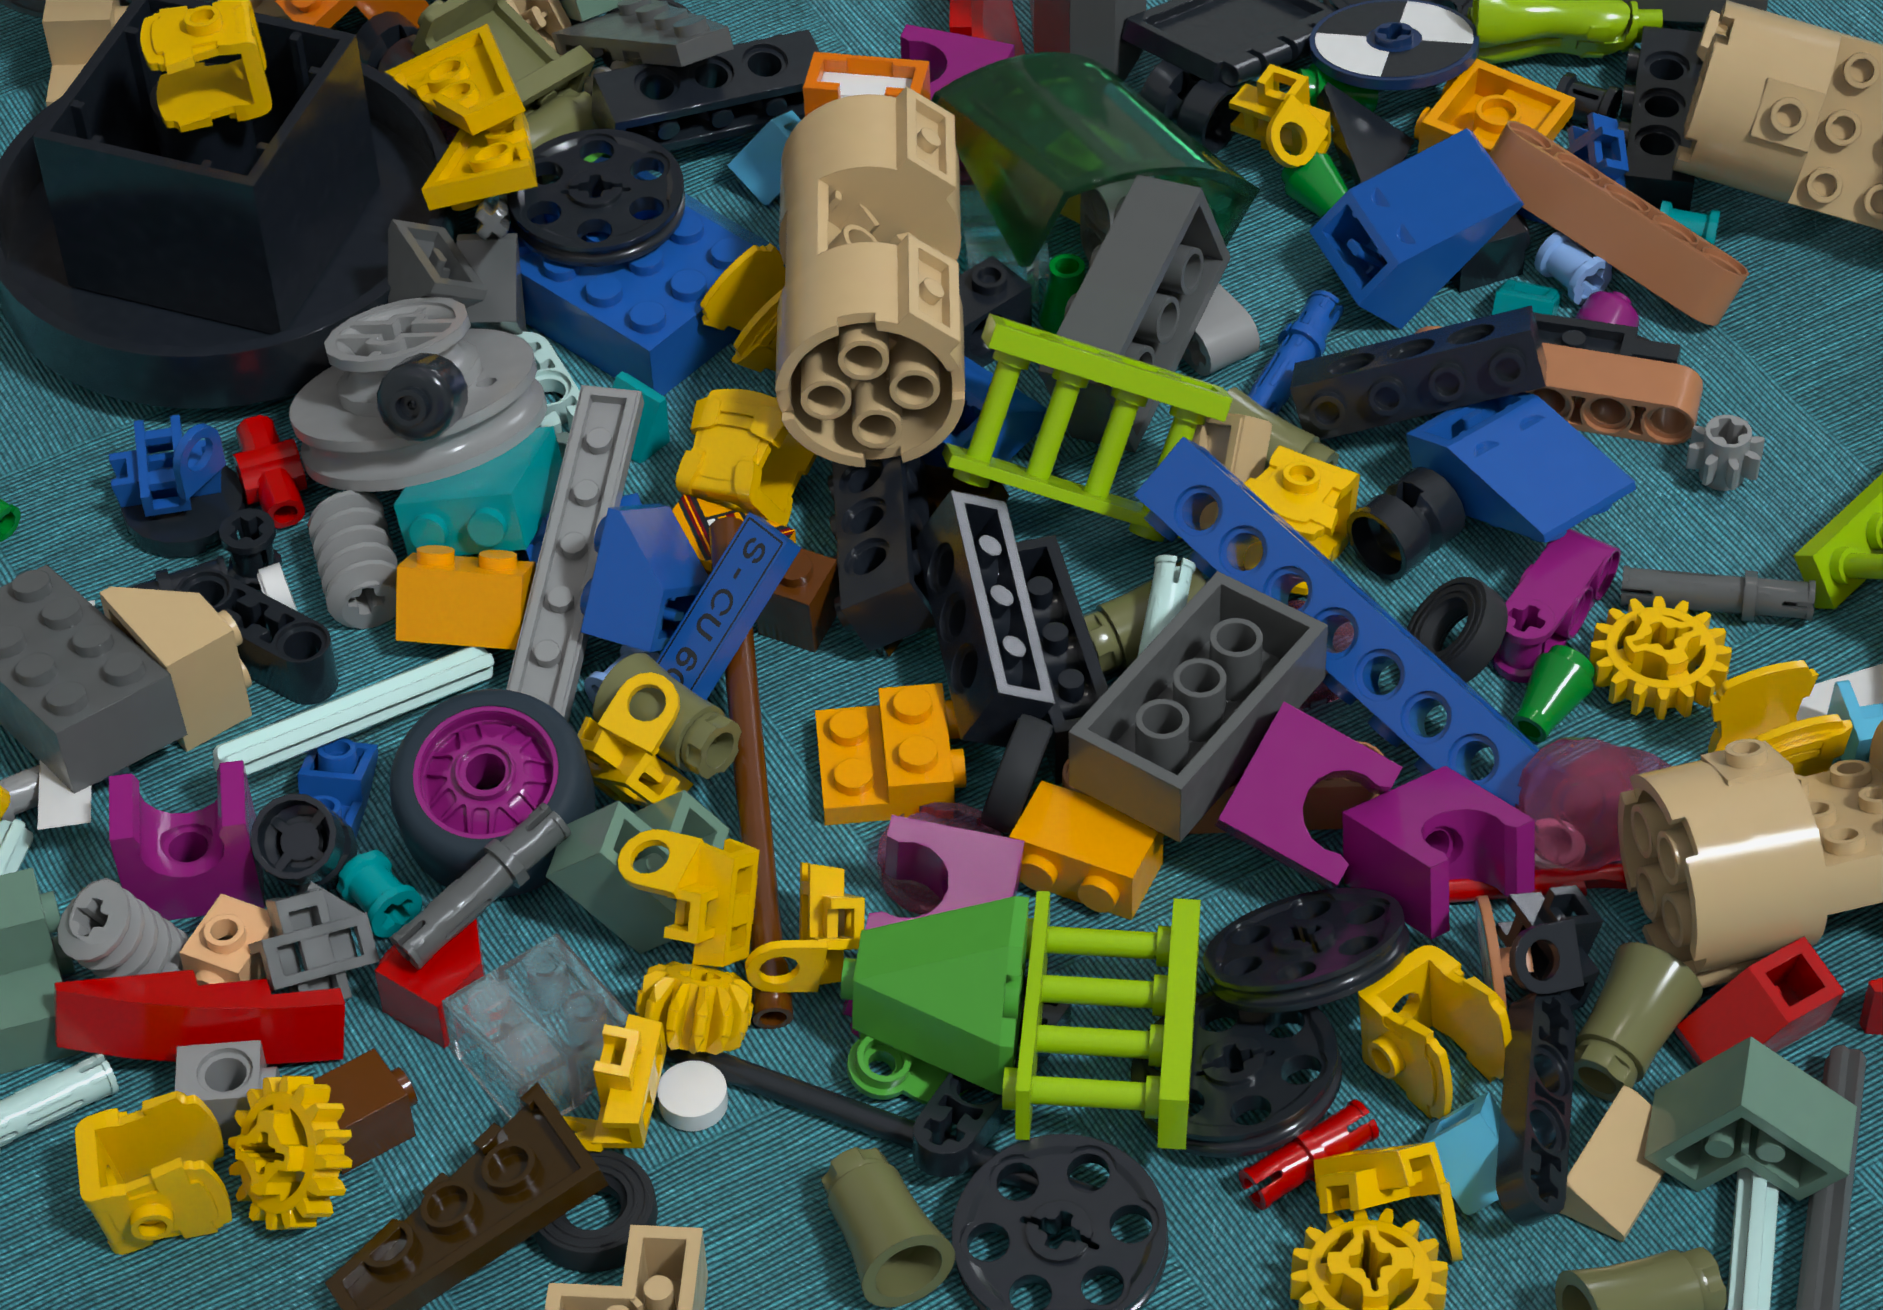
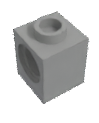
[175,1040,280,1141]

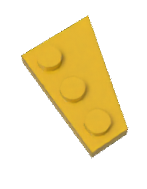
[385,24,526,136]
[421,112,538,211]

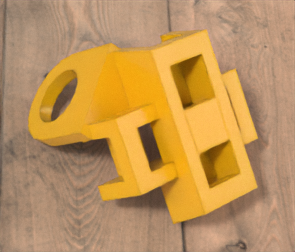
[1229,64,1331,169]
[577,672,694,807]
[618,829,760,967]
[745,862,865,993]
[563,1014,667,1152]
[1314,1142,1463,1263]

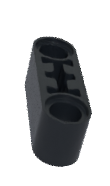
[176,569,339,705]

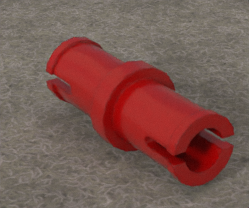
[1239,1099,1379,1210]

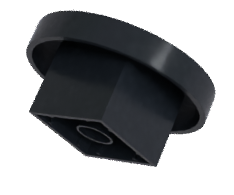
[0,0,460,409]

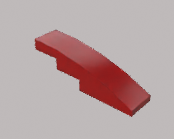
[54,970,345,1064]

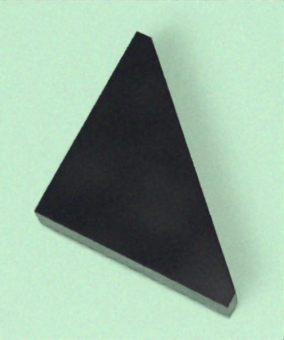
[1316,82,1415,186]

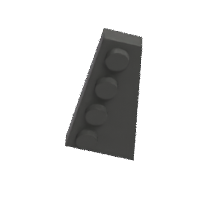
[552,0,734,67]

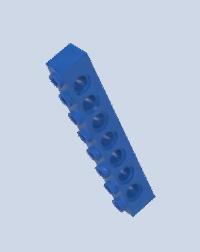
[1134,437,1569,817]

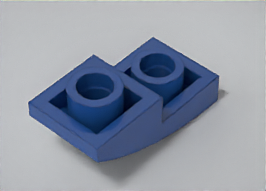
[297,738,378,838]

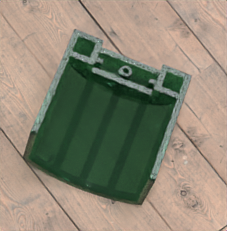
[931,52,1260,267]

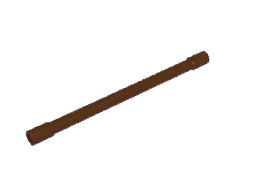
[709,517,794,1029]

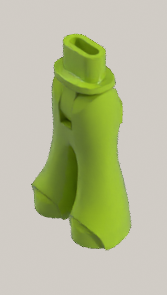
[1467,0,1663,65]

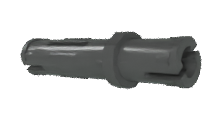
[1620,565,1816,622]
[390,802,571,970]

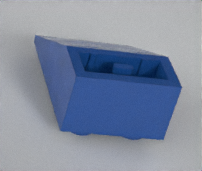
[1309,128,1524,329]
[1406,392,1636,543]

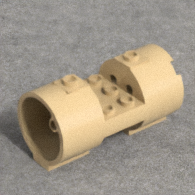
[1673,0,1883,231]
[775,86,965,467]
[1618,720,1883,988]

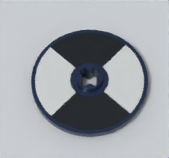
[1309,0,1479,90]

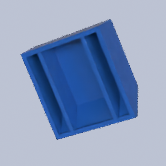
[508,156,786,396]

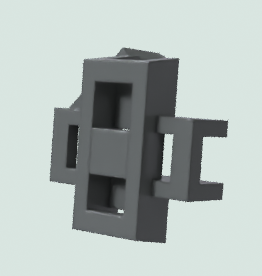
[248,881,380,1003]

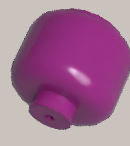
[1575,291,1639,327]

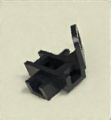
[1496,885,1604,1011]

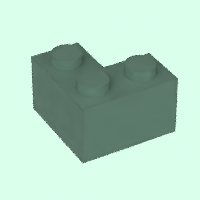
[546,790,730,954]
[0,867,81,1075]
[1644,1036,1857,1201]

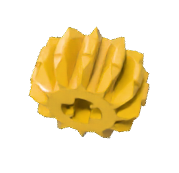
[635,961,754,1055]

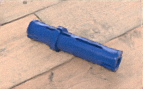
[1248,290,1344,415]

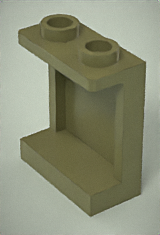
[411,0,595,116]

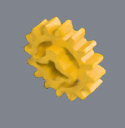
[1589,596,1732,720]
[228,1076,353,1230]
[1289,1208,1448,1310]

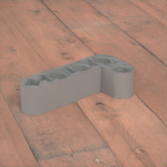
[1080,161,1260,376]

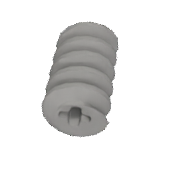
[308,490,398,629]
[58,878,189,978]

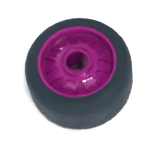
[390,689,595,898]

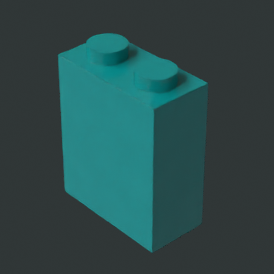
[394,426,563,556]

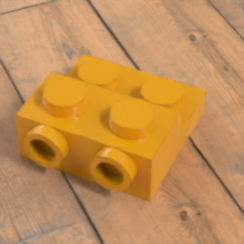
[1414,58,1576,154]
[815,683,966,825]

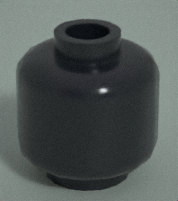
[377,353,468,442]

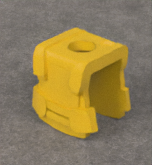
[140,0,272,133]
[700,243,786,373]
[675,389,817,526]
[1244,445,1360,595]
[1708,660,1853,776]
[1358,945,1512,1119]
[75,1091,232,1255]

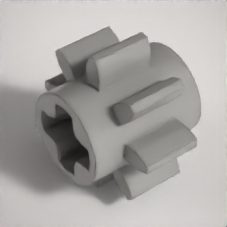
[1686,415,1765,491]

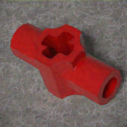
[233,415,308,529]

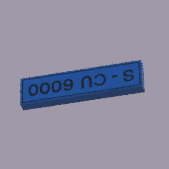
[656,512,801,764]

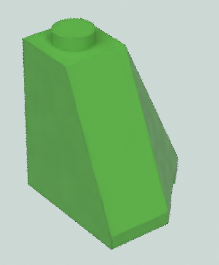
[840,896,1029,1095]

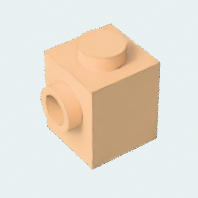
[179,894,275,985]

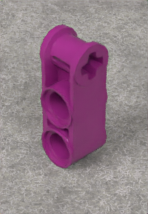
[1492,528,1621,683]

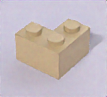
[42,0,129,107]
[544,1225,708,1310]

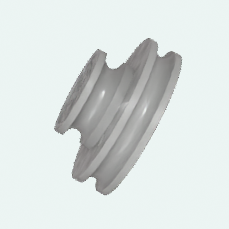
[289,297,547,492]

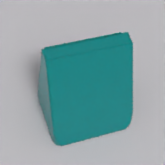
[1492,279,1563,316]
[612,371,670,464]

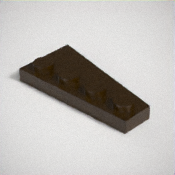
[325,1081,608,1310]

